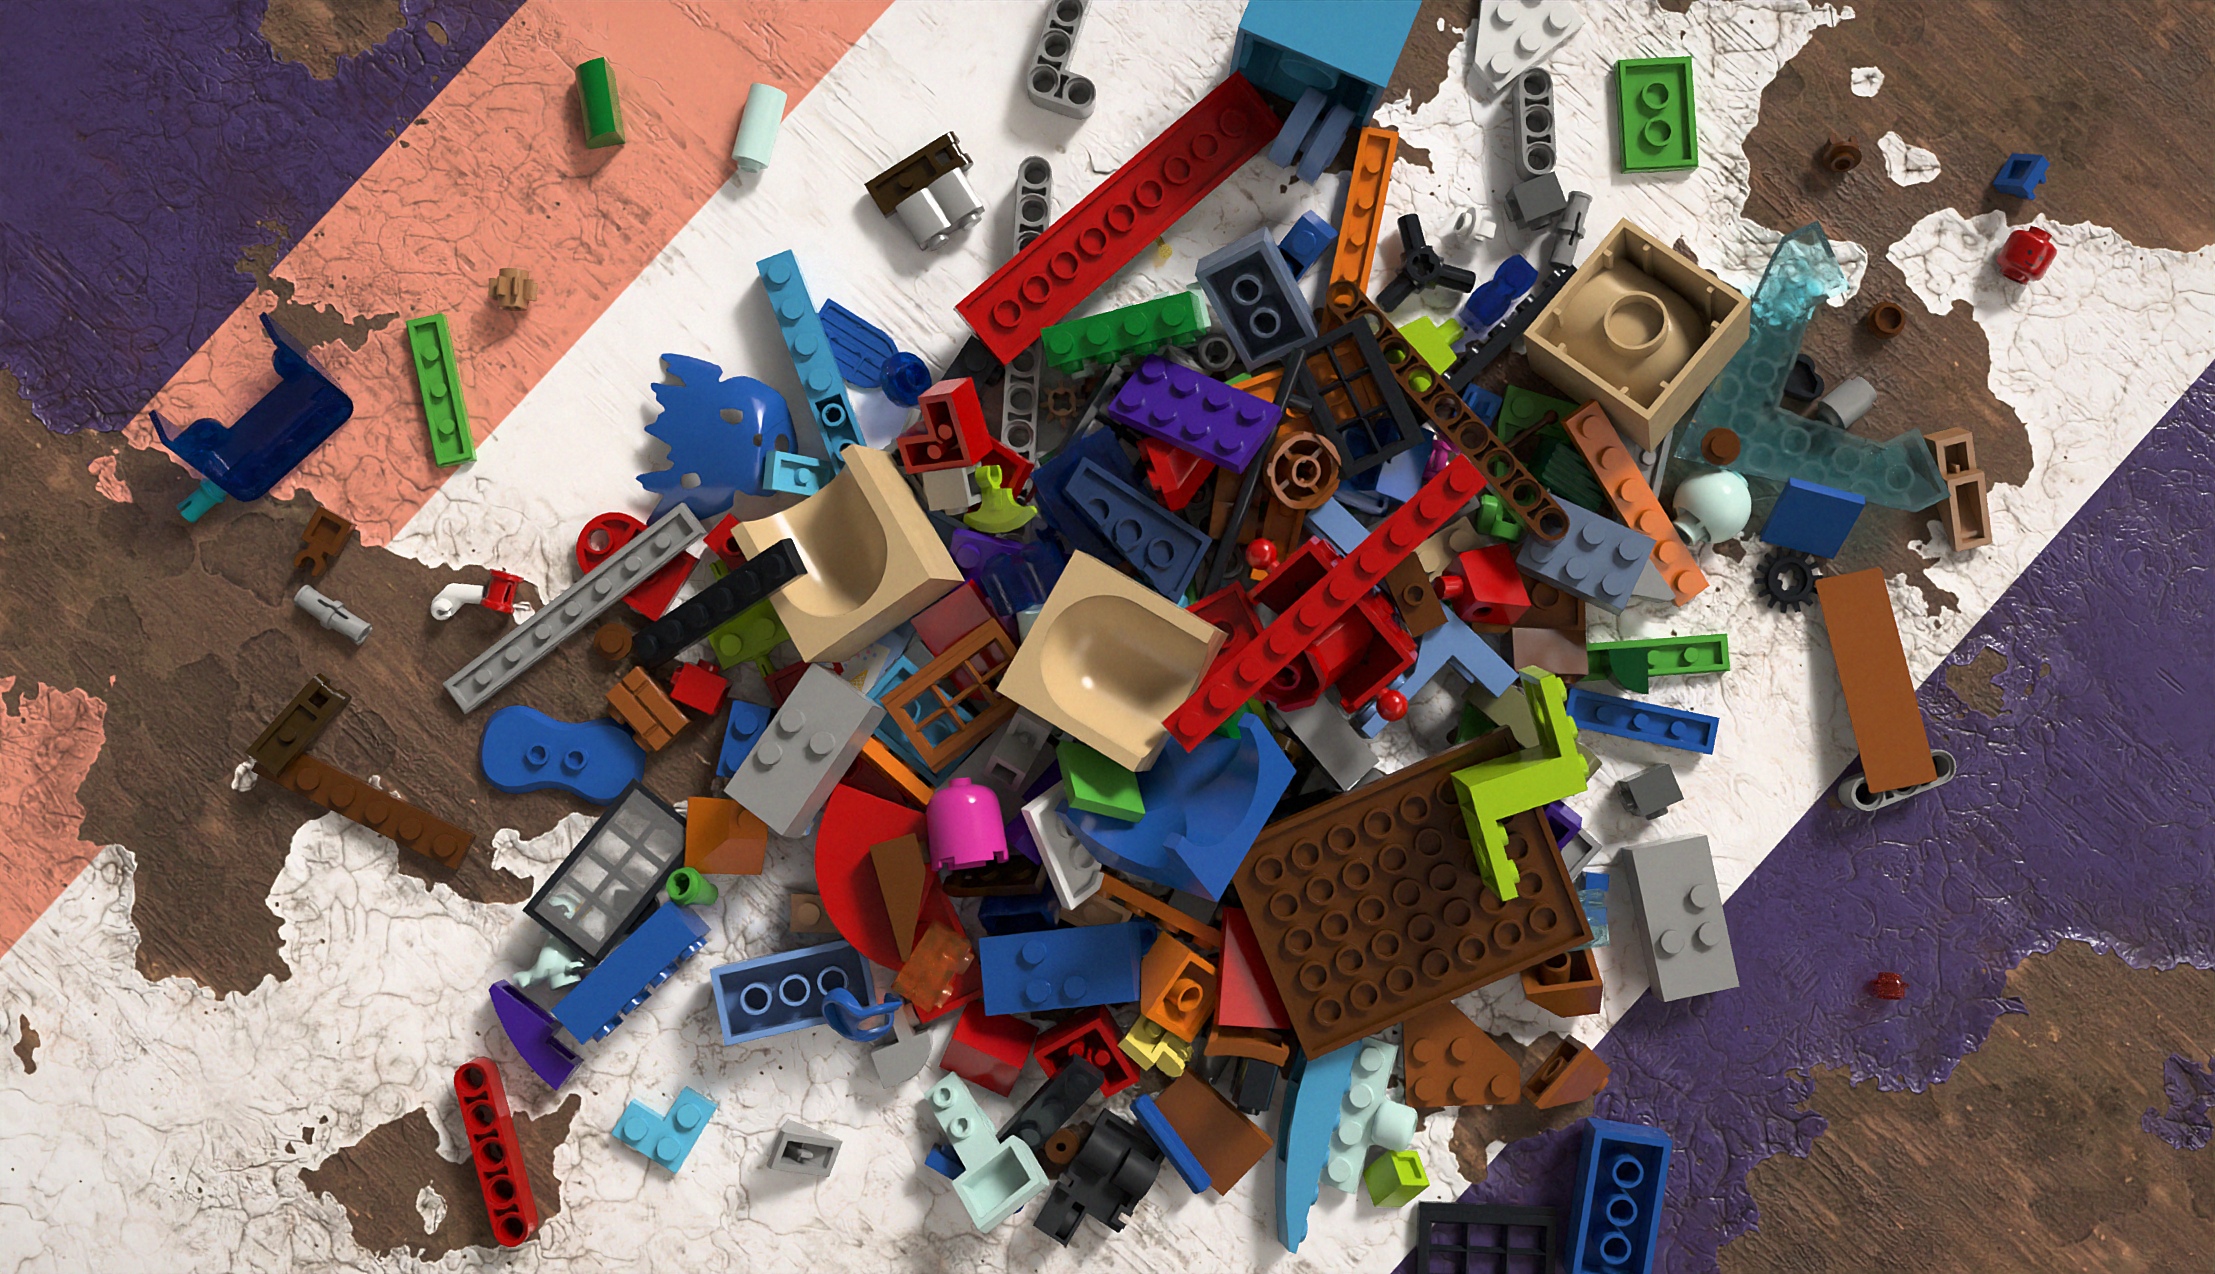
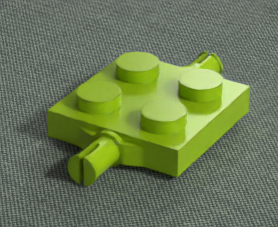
[708,559,791,681]

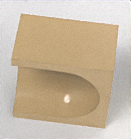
[1523,217,1751,453]
[730,444,965,663]
[996,550,1228,772]

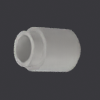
[1817,376,1877,431]

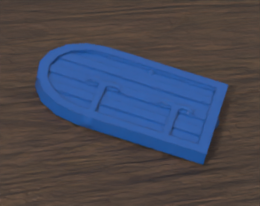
[818,298,899,388]

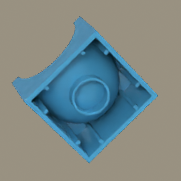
[1229,0,1422,130]

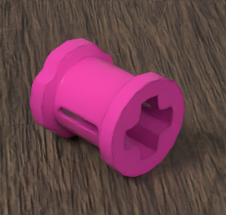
[1421,439,1453,482]

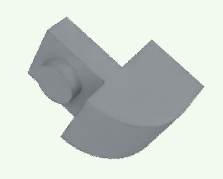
[982,705,1054,793]
[870,996,933,1089]

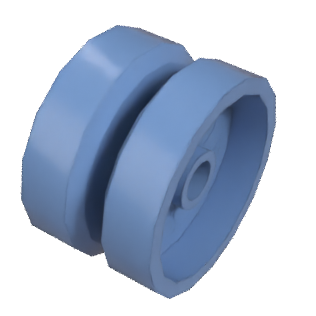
[1267,85,1356,187]

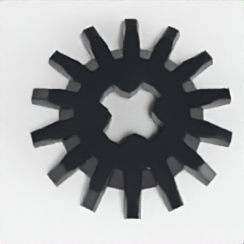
[1754,546,1823,613]

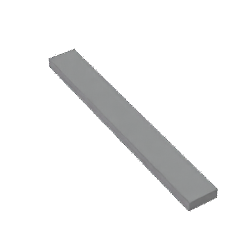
[443,502,707,714]

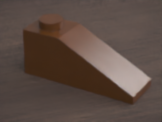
[869,833,931,963]

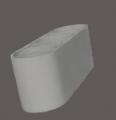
[1512,66,1557,182]
[1838,749,1957,811]

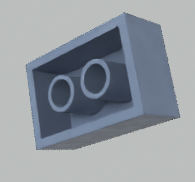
[1195,226,1318,372]
[1515,493,1656,617]

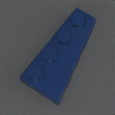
[1061,456,1213,605]

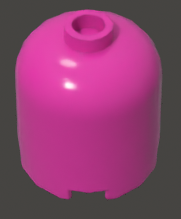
[926,777,1009,871]

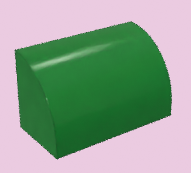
[575,57,626,149]

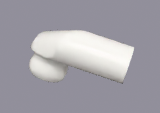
[430,583,487,620]

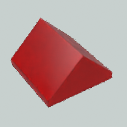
[939,999,1039,1098]

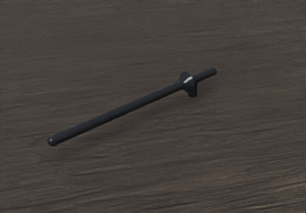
[1197,347,1312,602]

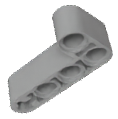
[1026,0,1096,120]

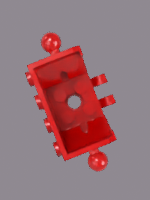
[1245,535,1418,722]

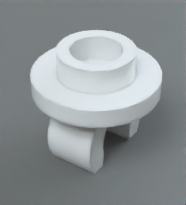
[1454,207,1496,245]

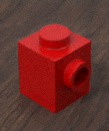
[703,513,747,571]
[670,658,734,715]

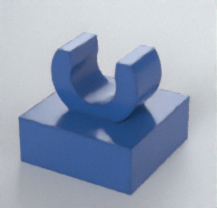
[1992,153,2050,200]
[1451,382,1503,428]

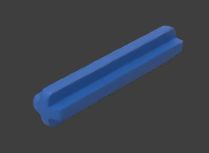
[1129,1094,1212,1194]

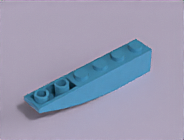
[756,249,867,476]
[1275,1039,1362,1254]

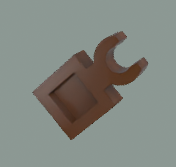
[293,505,357,578]

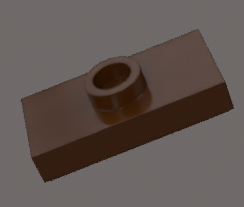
[1383,551,1449,638]

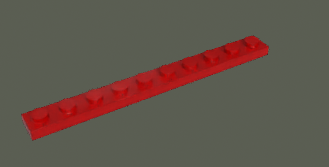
[1161,453,1489,753]

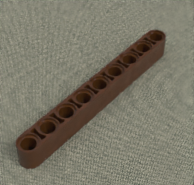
[1325,280,1570,547]

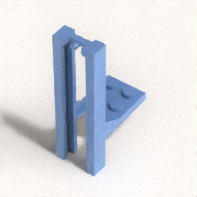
[1302,497,1519,739]

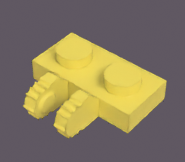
[1117,1011,1195,1078]

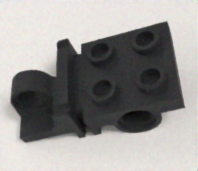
[1033,1108,1166,1247]

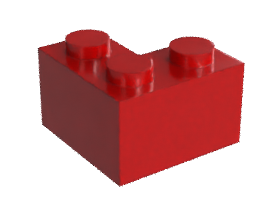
[896,377,993,474]
[1033,1004,1141,1099]

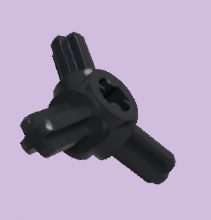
[1375,214,1476,314]

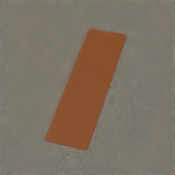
[1815,567,1938,793]

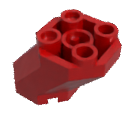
[1136,435,1216,512]
[1253,604,1376,713]

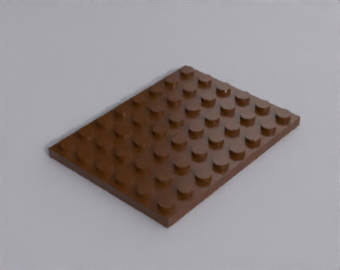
[1232,724,1595,1062]

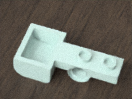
[923,1071,1050,1234]

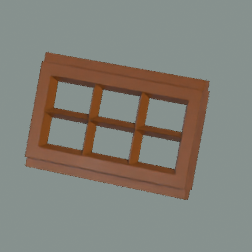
[880,617,1020,774]

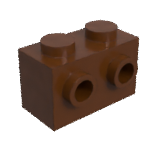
[1500,627,1589,689]

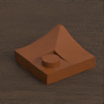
[1203,1009,1289,1067]

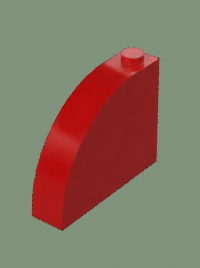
[815,783,936,973]

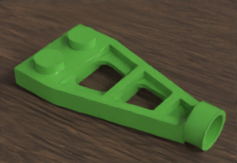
[1489,385,1580,544]

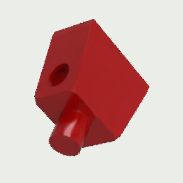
[1432,543,1531,625]

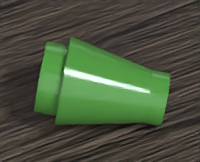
[666,867,718,906]

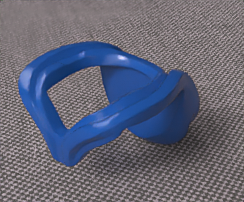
[821,987,903,1042]

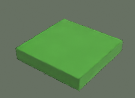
[1056,740,1146,823]

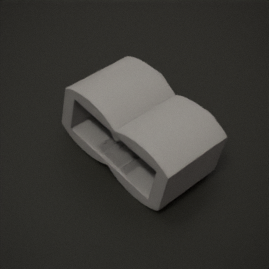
[895,167,985,251]

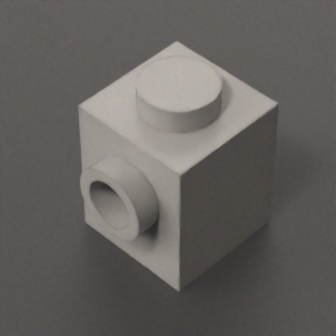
[922,461,982,515]

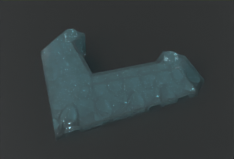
[1672,220,1951,513]

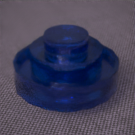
[879,351,932,409]

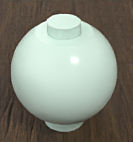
[1672,468,1751,546]

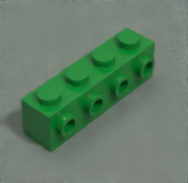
[1040,291,1206,375]

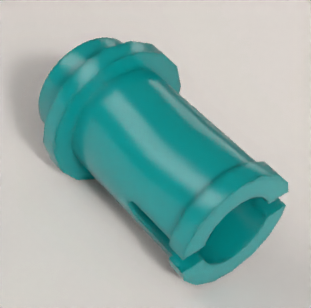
[176,476,229,523]

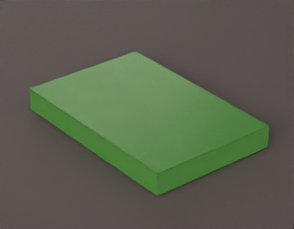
[1614,56,1699,174]

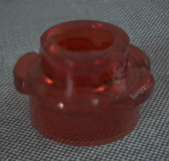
[1869,972,1909,1000]

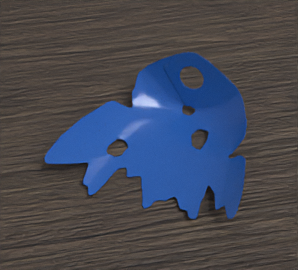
[635,353,798,527]

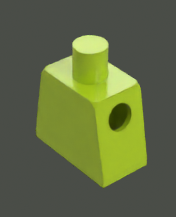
[1384,316,1465,405]

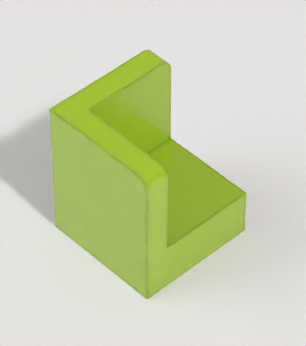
[1363,1150,1430,1207]

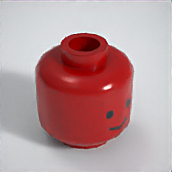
[1996,226,2057,286]

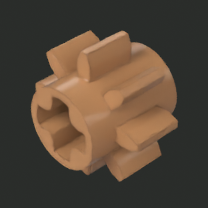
[488,268,538,311]
[1039,380,1086,429]

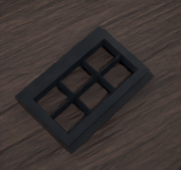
[1280,315,1426,483]
[1415,1200,1557,1274]

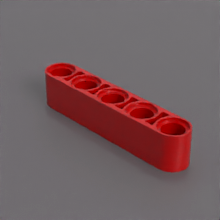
[454,1056,538,1247]

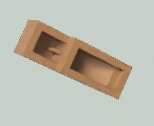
[1922,427,1993,552]

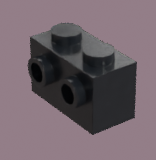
[940,335,1005,408]

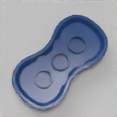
[479,705,646,806]

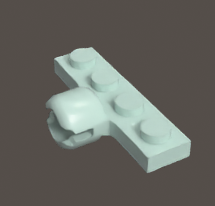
[1318,1036,1418,1195]

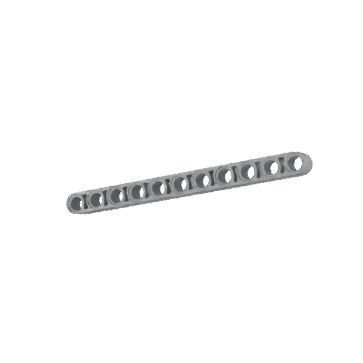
[995,155,1053,545]

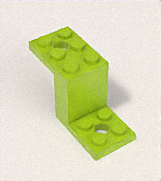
[1450,665,1590,901]

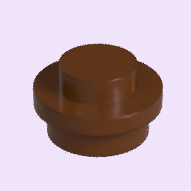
[1866,301,1905,339]
[1700,427,1741,466]
[594,623,633,661]

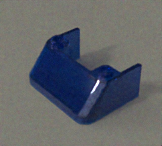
[149,312,354,502]

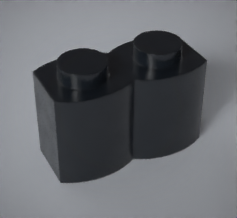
[1229,1056,1280,1116]

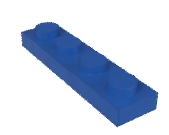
[1564,688,1720,755]

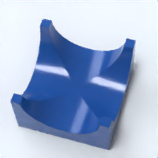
[1054,712,1296,902]

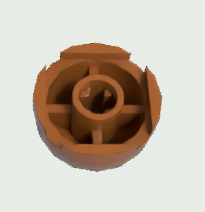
[1262,431,1341,510]

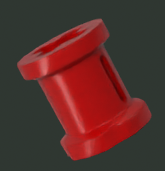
[480,568,524,614]

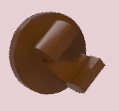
[1822,133,1862,172]

